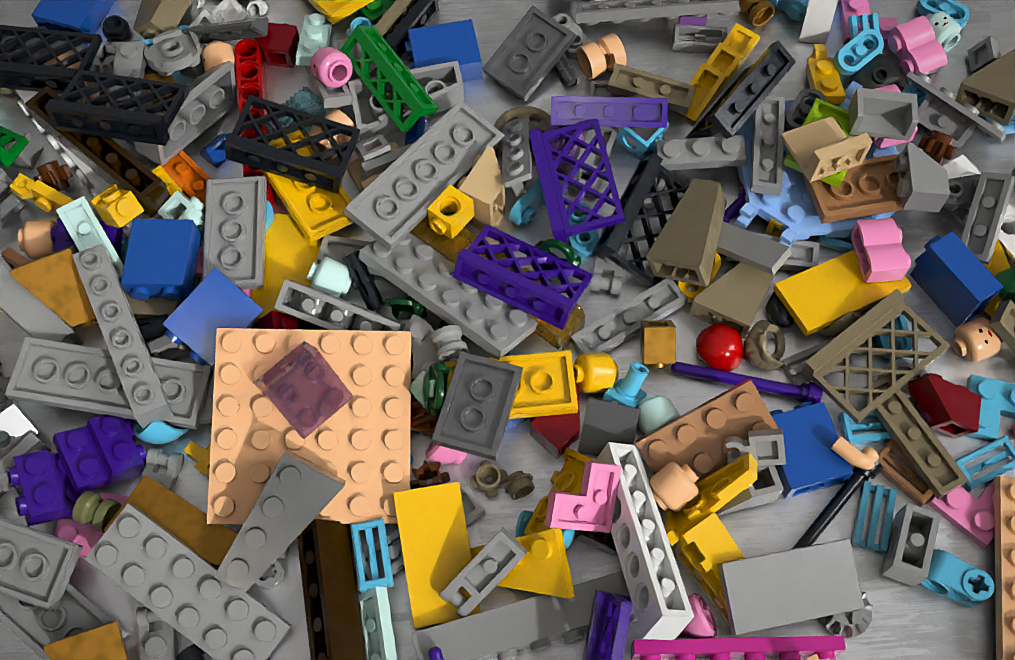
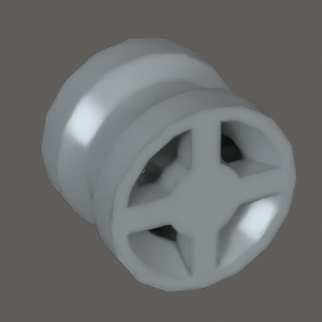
[431,325,468,363]

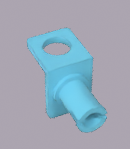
[616,122,670,160]
[602,362,649,407]

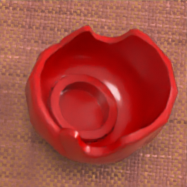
[696,323,743,372]

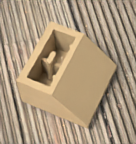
[457,146,506,230]

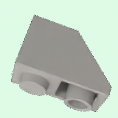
[894,143,950,212]
[715,465,784,516]

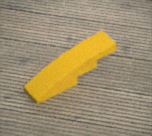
[678,23,760,123]

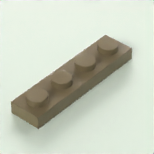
[862,376,969,499]

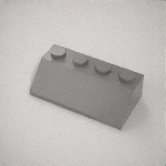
[134,60,238,166]

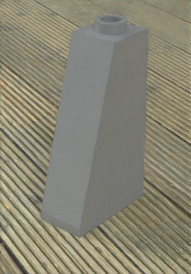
[0,263,84,345]

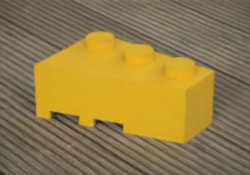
[674,512,745,623]

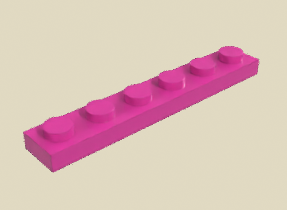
[631,636,846,660]

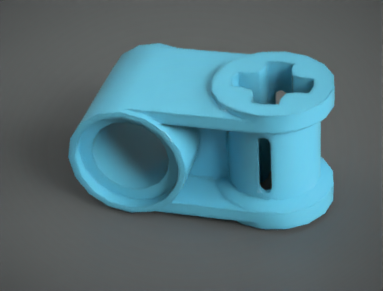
[920,549,995,608]

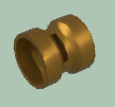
[739,0,775,26]

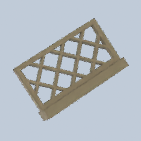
[801,289,951,424]

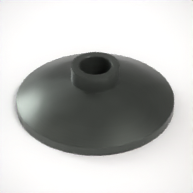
[849,54,905,92]

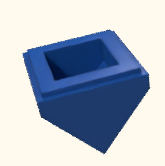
[404,116,431,146]
[199,133,228,168]

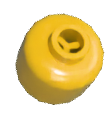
[573,352,619,393]

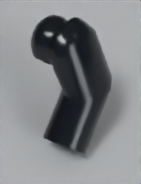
[765,291,794,329]

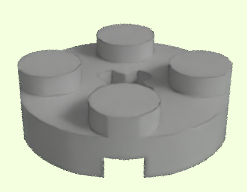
[144,29,202,77]

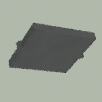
[578,397,641,456]

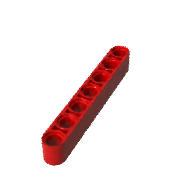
[235,39,276,207]

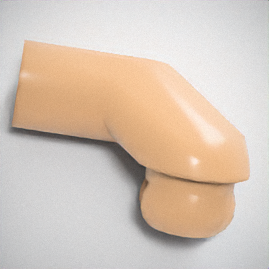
[830,436,879,470]

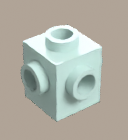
[157,190,205,234]

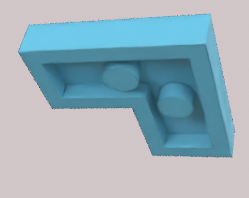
[965,374,1015,442]

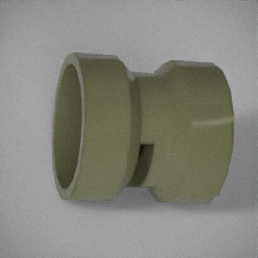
[72,490,121,533]

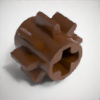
[917,130,957,164]
[33,160,73,191]
[410,398,439,436]
[410,460,450,489]

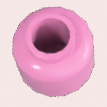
[311,47,353,88]

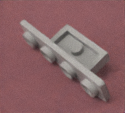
[905,71,1006,151]
[502,117,533,197]

